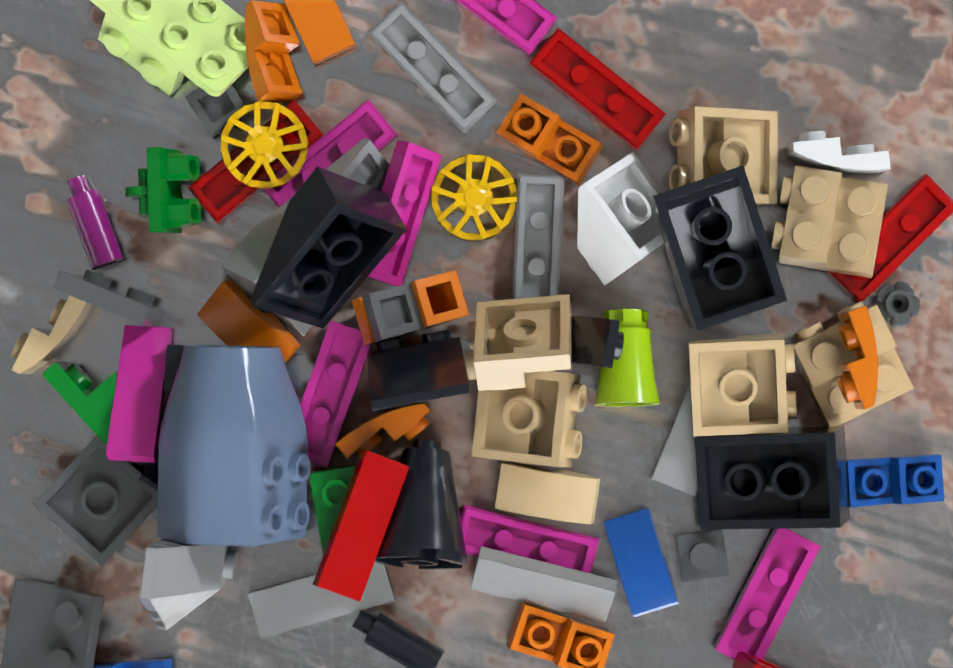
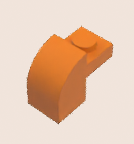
[352,270,469,345]

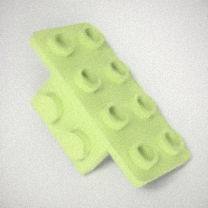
[90,0,249,97]

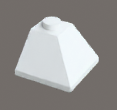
[577,152,664,286]

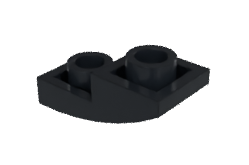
[571,315,624,368]

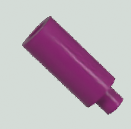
[66,175,124,270]

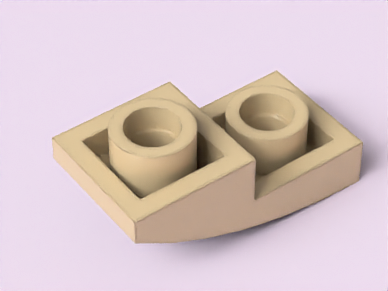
[11,295,94,374]
[495,461,601,524]

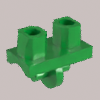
[125,147,201,234]

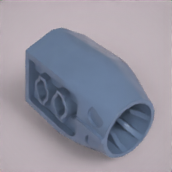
[157,345,311,546]

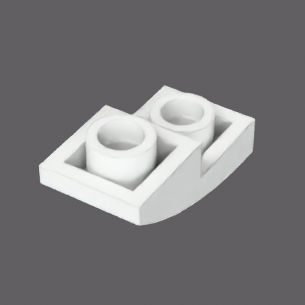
[786,131,891,175]

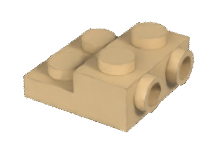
[669,106,778,206]
[772,165,888,278]
[466,294,571,391]
[793,301,914,427]
[689,333,797,436]
[471,371,587,467]

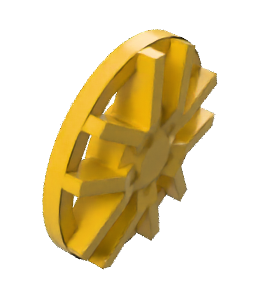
[220,101,308,189]
[431,154,517,241]

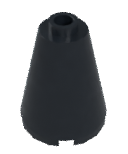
[375,440,467,570]

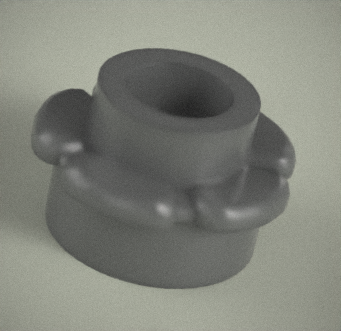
[875,281,920,327]

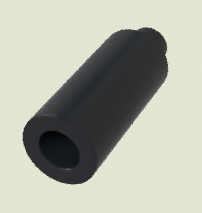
[352,610,444,668]

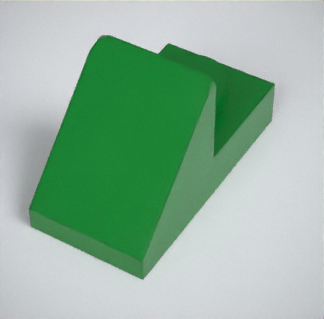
[42,362,118,444]

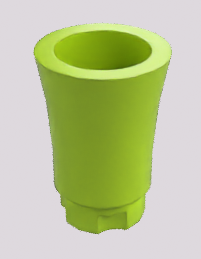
[595,309,660,407]

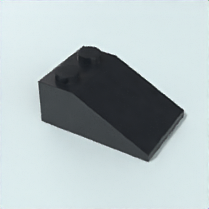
[652,165,787,331]
[250,166,407,329]
[367,330,470,411]
[695,426,850,530]

